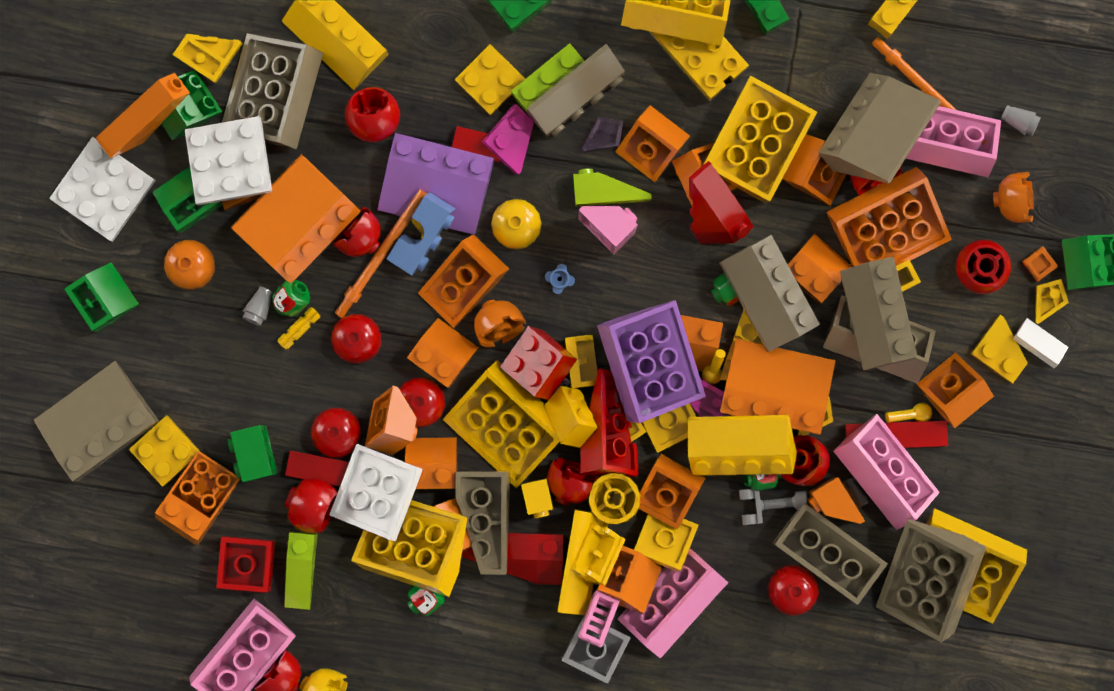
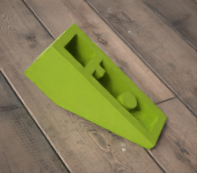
[573,169,651,207]
[285,532,318,610]

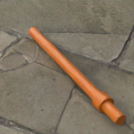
[872,37,987,145]
[335,189,428,318]

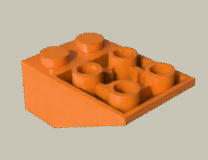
[155,451,241,546]

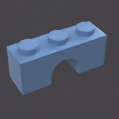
[387,192,455,275]

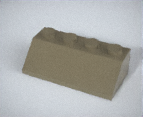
[527,44,625,138]
[719,235,820,352]
[840,257,917,371]
[823,295,936,384]
[772,503,888,605]

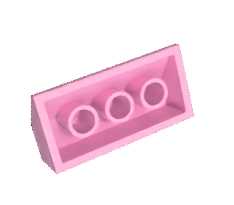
[906,106,1001,178]
[578,206,638,254]
[834,414,940,530]
[618,548,728,658]
[189,599,296,691]

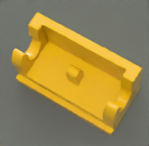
[565,335,597,388]
[570,524,625,585]

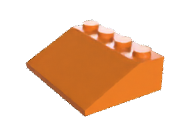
[231,154,361,283]
[827,167,952,267]
[720,339,836,435]

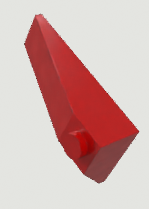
[689,161,754,244]
[580,369,638,477]
[462,532,563,585]

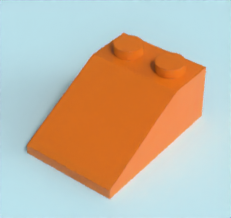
[418,234,509,328]

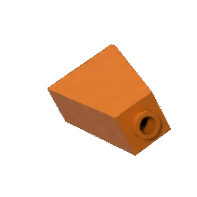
[95,73,190,158]

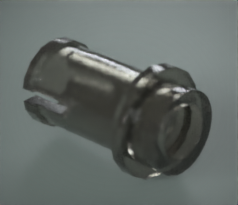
[842,476,870,509]

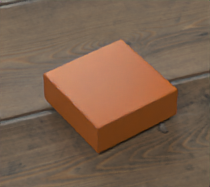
[1022,246,1058,282]

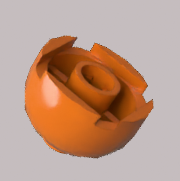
[993,172,1034,223]
[164,240,215,290]
[474,300,526,347]

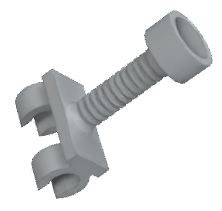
[739,489,807,525]

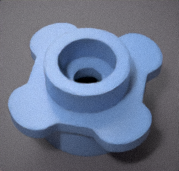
[545,264,575,294]

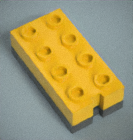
[647,31,749,102]

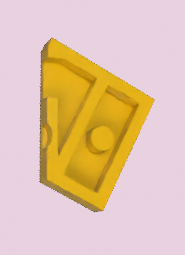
[173,34,243,83]
[971,314,1028,384]

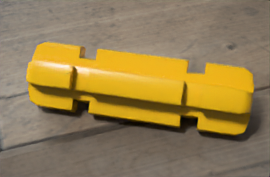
[278,307,320,349]

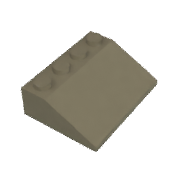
[222,33,323,149]
[818,73,941,184]
[34,361,160,482]
[876,519,987,643]

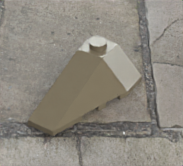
[456,471,510,575]

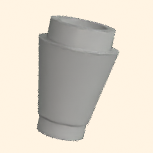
[1001,105,1041,136]
[242,287,273,326]

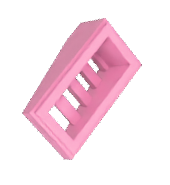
[577,590,620,648]

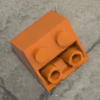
[597,546,662,615]

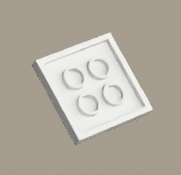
[185,116,272,205]
[49,137,156,242]
[330,444,423,541]

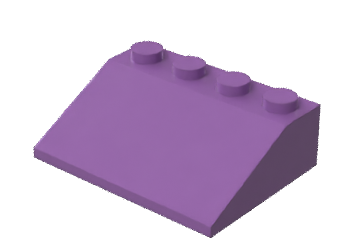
[377,133,494,235]
[597,300,706,423]

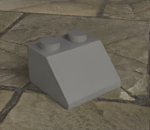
[562,615,631,684]

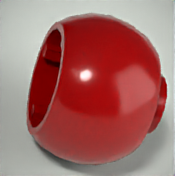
[345,87,400,142]
[955,239,1011,295]
[285,478,338,534]

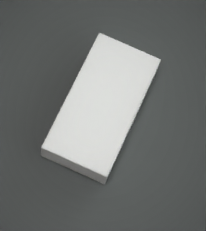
[1013,318,1068,368]

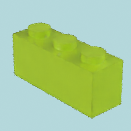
[511,43,584,114]

